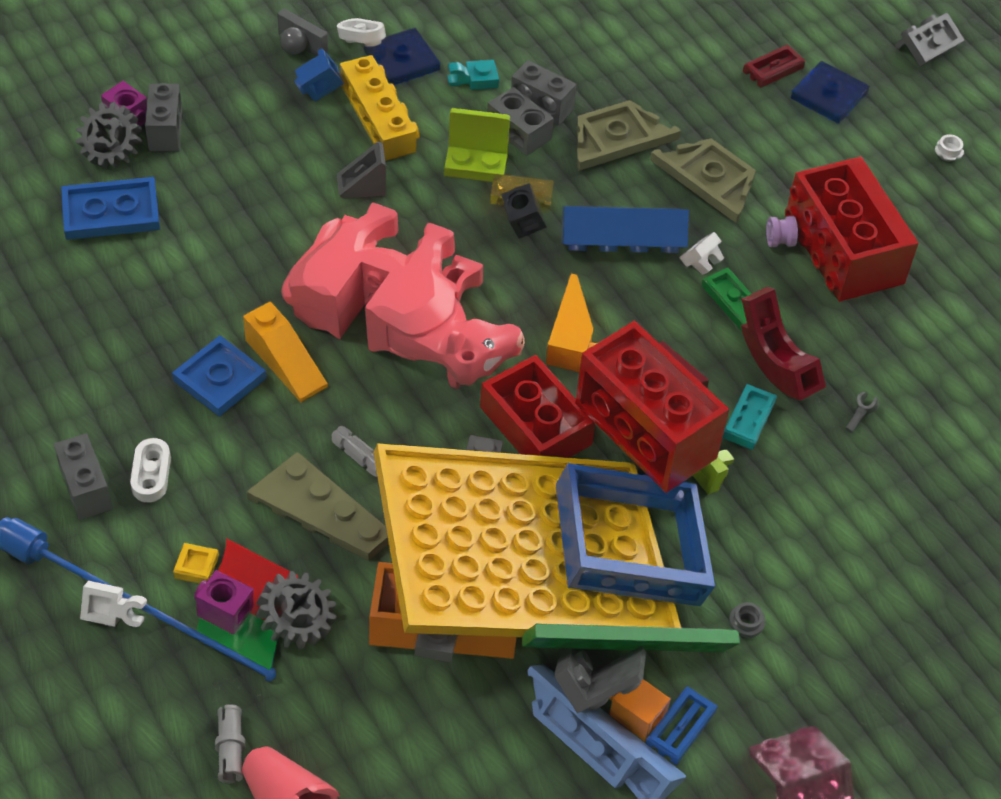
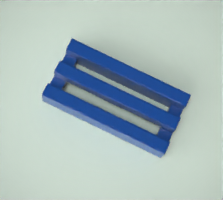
[646,686,718,765]

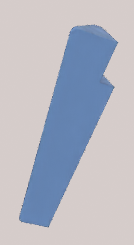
[528,664,686,799]

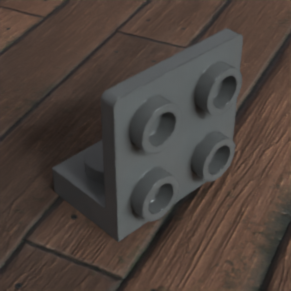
[554,646,646,713]

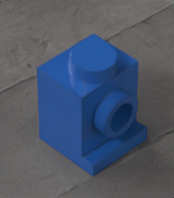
[294,48,344,102]

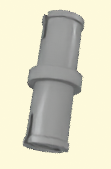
[215,705,245,784]

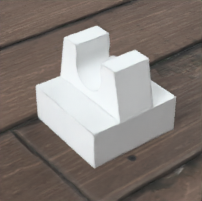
[679,232,724,275]

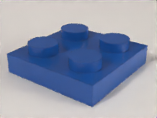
[172,335,267,417]

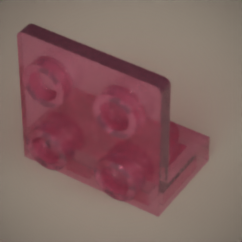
[749,726,854,799]

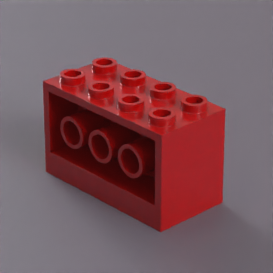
[785,156,919,302]
[575,320,729,493]

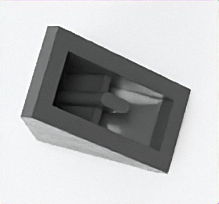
[336,141,386,199]

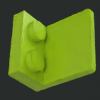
[444,108,510,183]

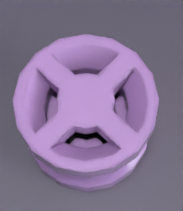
[766,216,798,248]

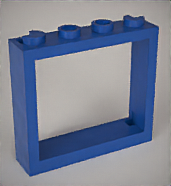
[556,463,715,607]

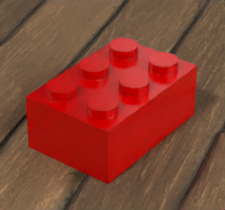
[480,354,595,458]

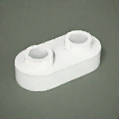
[337,18,386,47]
[130,438,171,502]

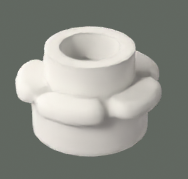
[935,135,964,162]

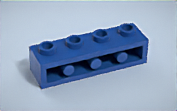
[561,206,689,253]

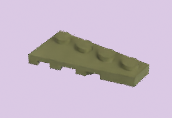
[247,452,389,561]

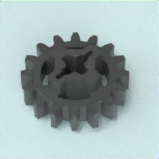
[76,102,143,169]
[256,571,336,649]

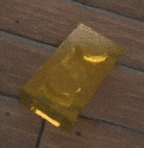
[490,174,554,211]

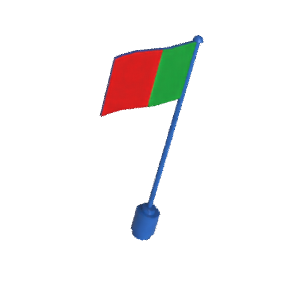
[0,517,298,682]

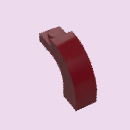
[741,287,826,401]

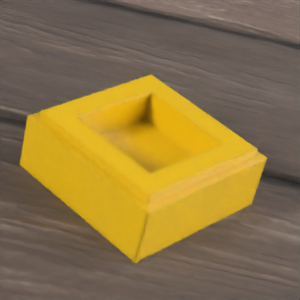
[173,543,219,584]

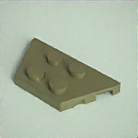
[577,100,681,171]
[650,138,756,223]

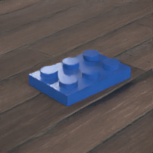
[61,177,160,240]

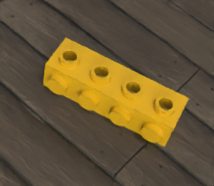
[340,55,420,161]

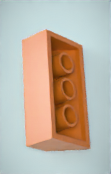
[369,562,516,659]

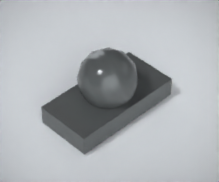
[277,8,328,56]

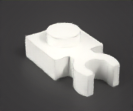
[80,581,147,627]

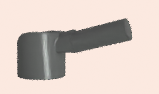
[845,392,879,433]

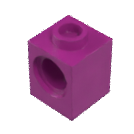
[101,81,148,126]
[194,570,253,635]

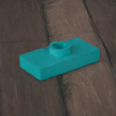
[722,384,777,450]

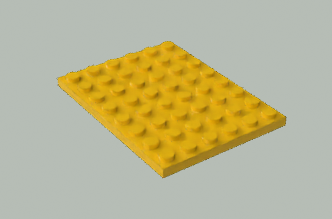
[373,444,681,637]

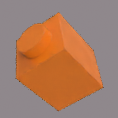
[609,679,671,741]

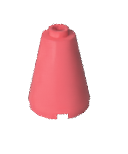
[242,746,340,799]

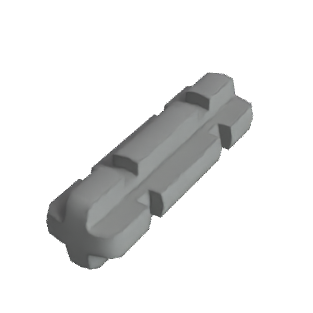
[331,426,377,477]

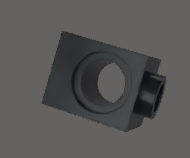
[501,183,547,239]

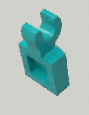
[447,60,499,90]

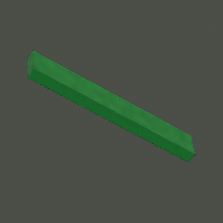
[522,623,740,653]

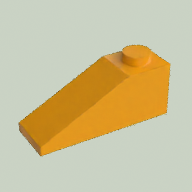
[546,273,597,372]
[243,301,328,403]

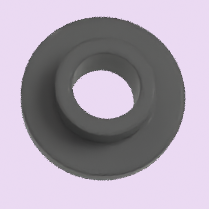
[729,602,765,638]

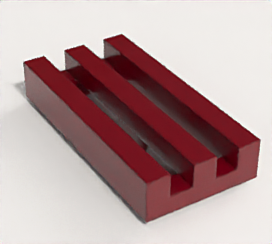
[743,44,805,88]

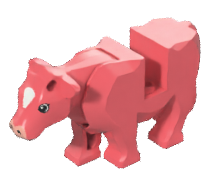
[281,203,525,389]

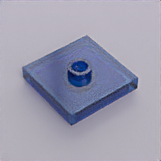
[364,28,440,85]
[790,61,870,124]

